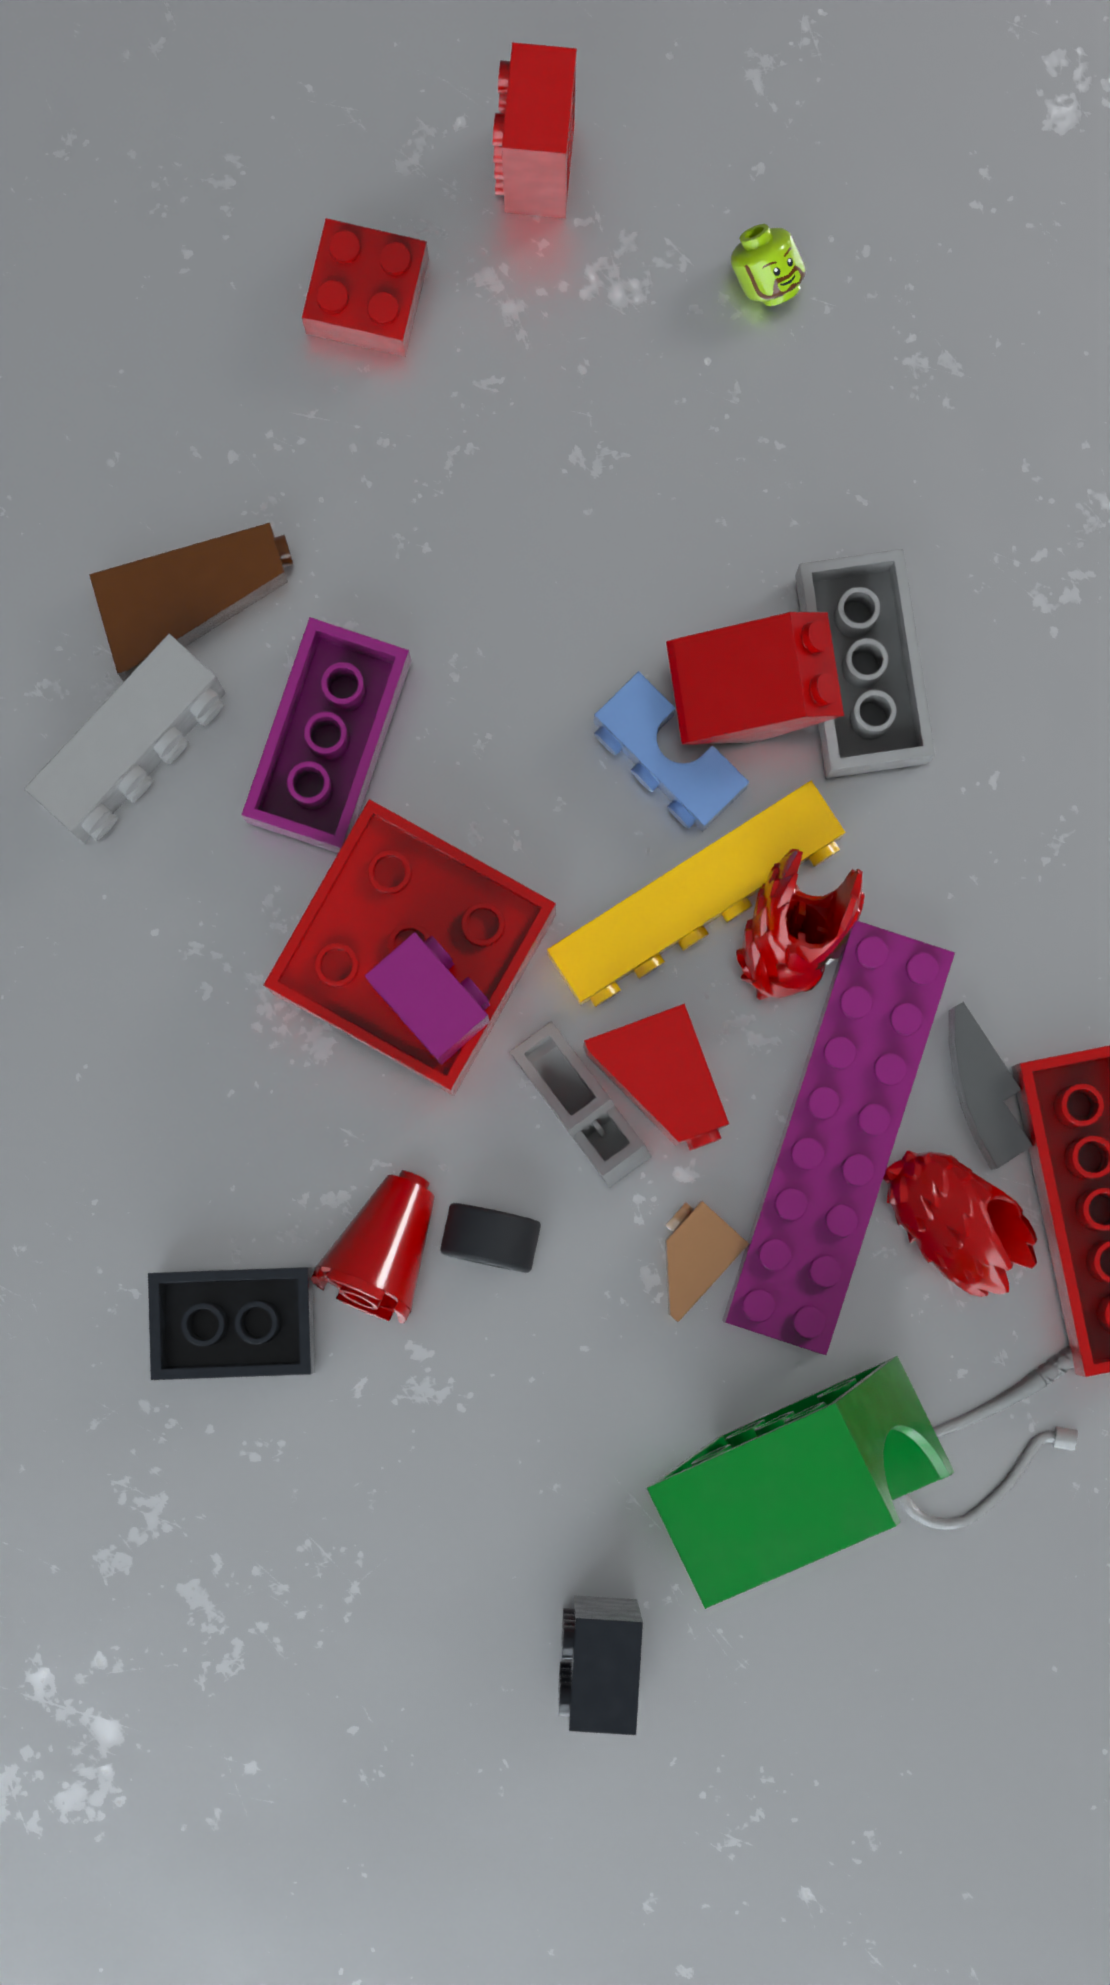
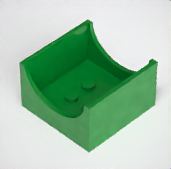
[647,1356,954,1609]

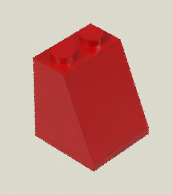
[666,612,844,745]
[583,1003,729,1151]

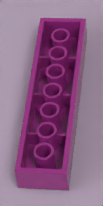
[722,921,955,1355]

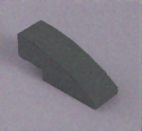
[949,1002,1033,1170]

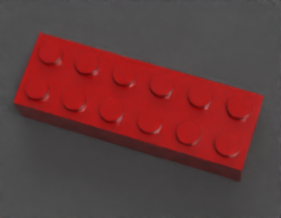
[1011,1045,1110,1377]

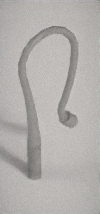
[899,1345,1078,1530]

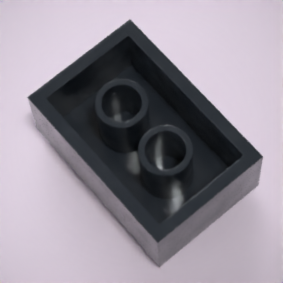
[148,1267,315,1380]

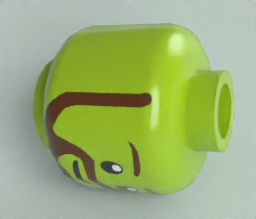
[731,224,806,306]

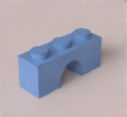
[593,671,749,832]

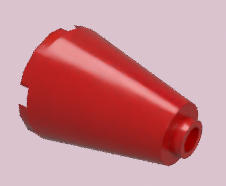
[311,1170,435,1323]

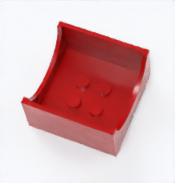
[263,799,556,1096]

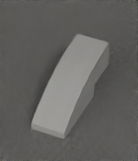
[510,1021,652,1187]

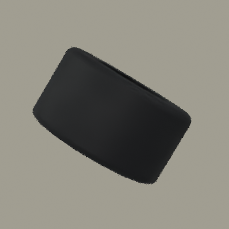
[440,1203,541,1273]

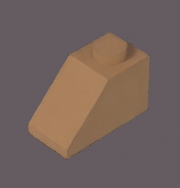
[665,1201,749,1322]

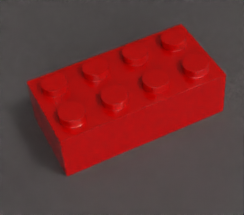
[492,42,577,219]

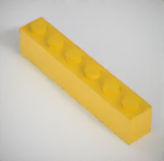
[547,780,846,1007]

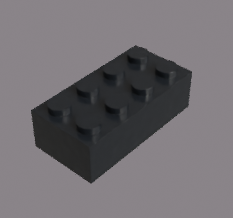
[558,1595,643,1735]

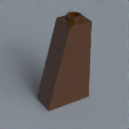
[89,523,293,682]

